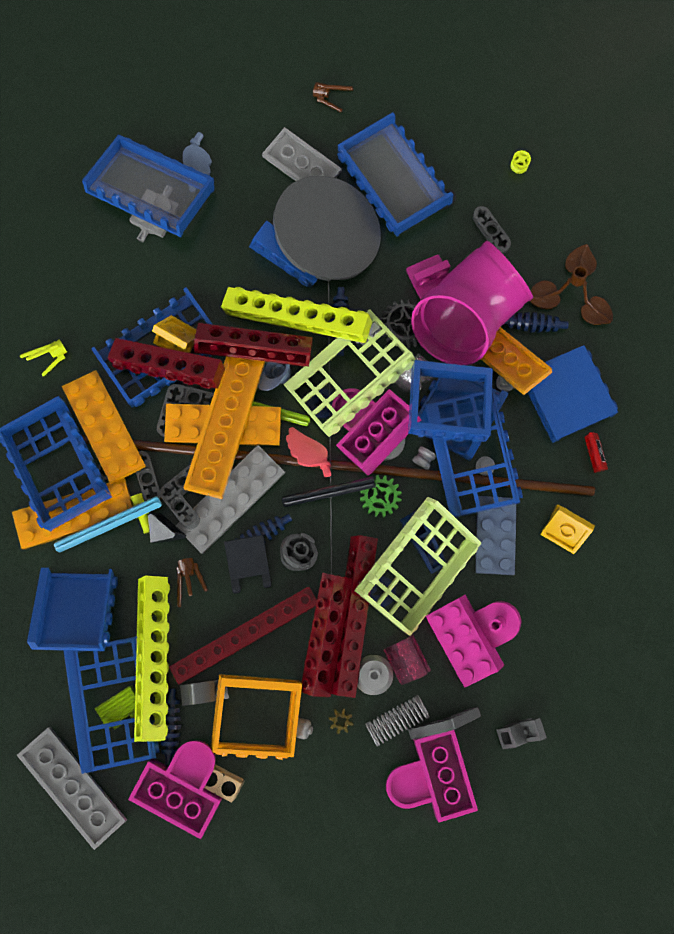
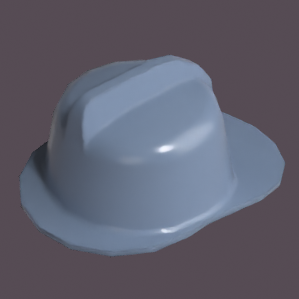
[257,362,292,391]

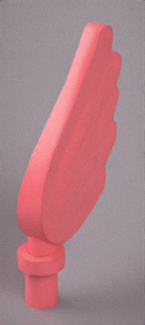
[286,427,331,477]

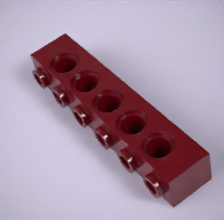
[194,323,313,367]
[107,338,225,389]
[301,573,353,697]

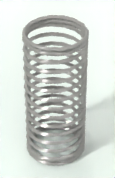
[365,695,430,746]

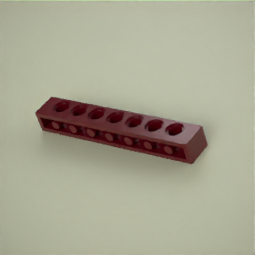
[331,535,378,698]
[169,586,317,685]

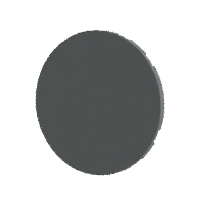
[273,175,381,281]

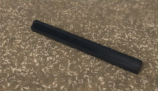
[282,477,376,507]

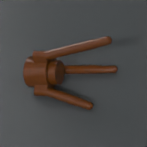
[313,82,353,112]
[176,558,208,608]

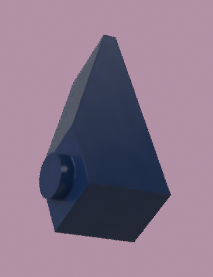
[400,511,447,574]

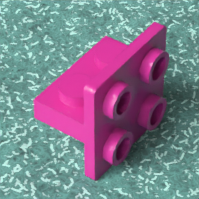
[406,254,450,300]

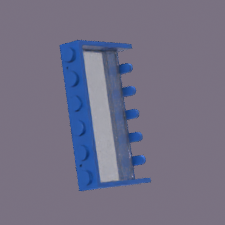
[337,112,453,236]
[82,134,215,237]

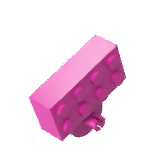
[332,388,421,476]
[426,595,521,688]
[386,730,478,823]
[128,740,222,839]

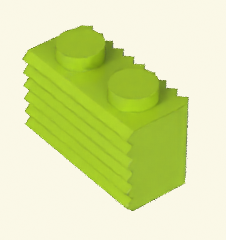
[95,685,136,730]

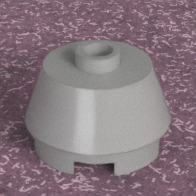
[357,655,393,695]

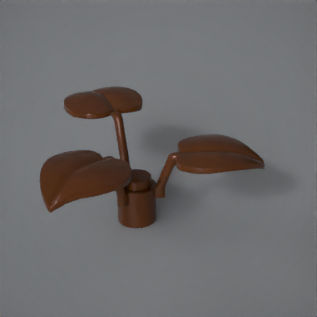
[530,244,613,325]

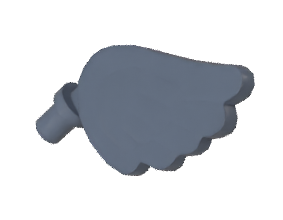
[182,132,212,193]

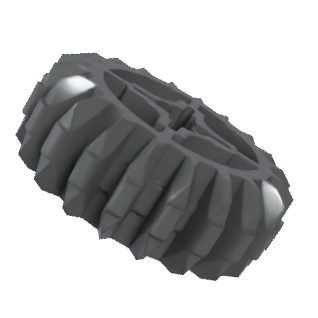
[380,299,418,349]

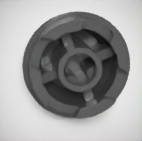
[280,533,318,571]

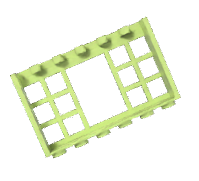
[284,309,416,437]
[354,497,481,636]

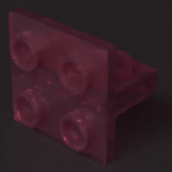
[384,635,431,685]

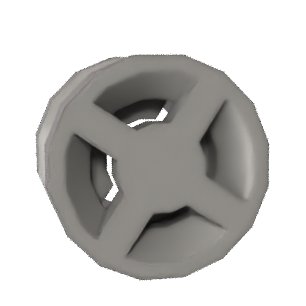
[412,447,436,470]

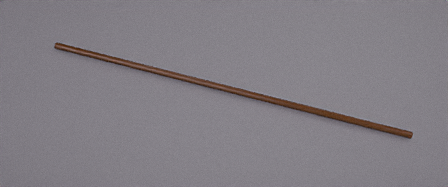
[82,434,595,496]

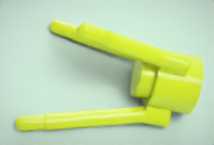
[20,339,67,376]

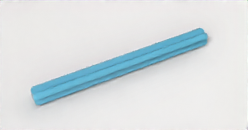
[54,496,162,552]

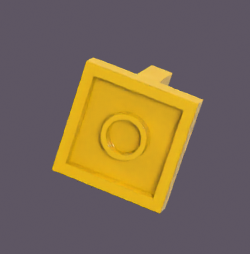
[152,315,197,353]
[540,504,595,554]

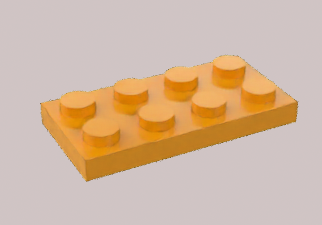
[481,327,552,395]

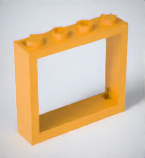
[211,674,302,760]

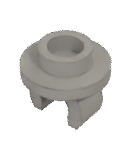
[496,375,513,392]

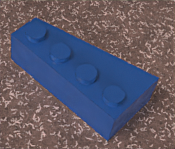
[249,220,318,288]

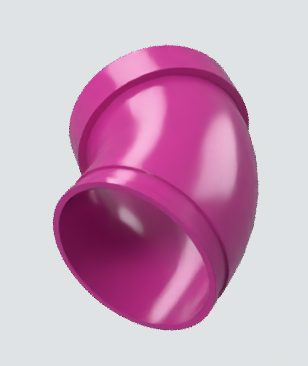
[411,241,533,365]

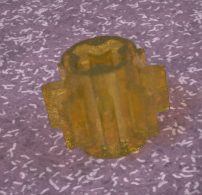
[329,708,353,734]

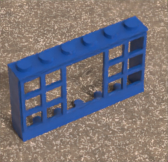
[92,287,213,408]
[425,389,523,518]
[0,396,112,532]
[64,636,160,774]

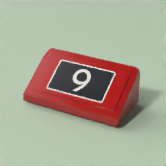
[584,432,608,473]

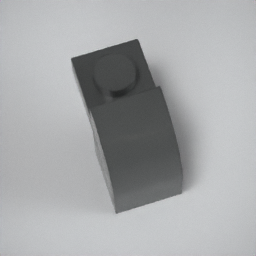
[180,679,229,706]
[496,718,547,749]

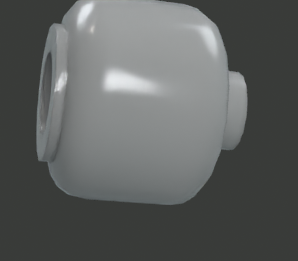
[296,718,313,739]

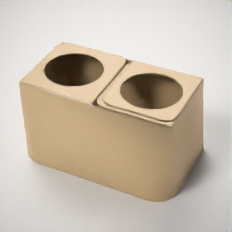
[205,764,244,803]

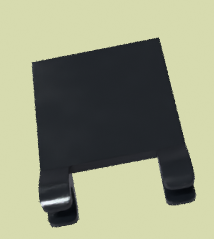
[224,535,272,594]

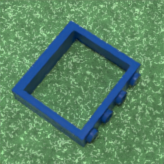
[408,360,493,443]

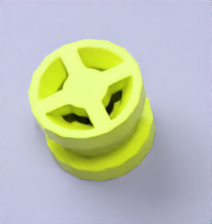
[510,150,531,174]

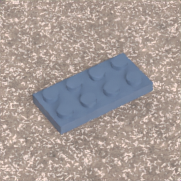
[475,496,516,575]

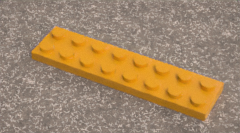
[183,357,265,499]

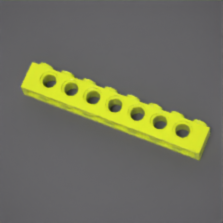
[221,287,372,343]
[134,575,170,742]

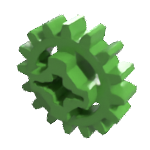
[360,475,402,517]

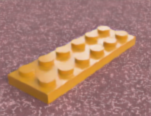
[62,370,146,484]
[164,404,281,446]
[12,478,133,549]

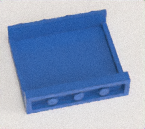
[527,345,618,443]
[418,378,509,461]
[27,568,118,651]

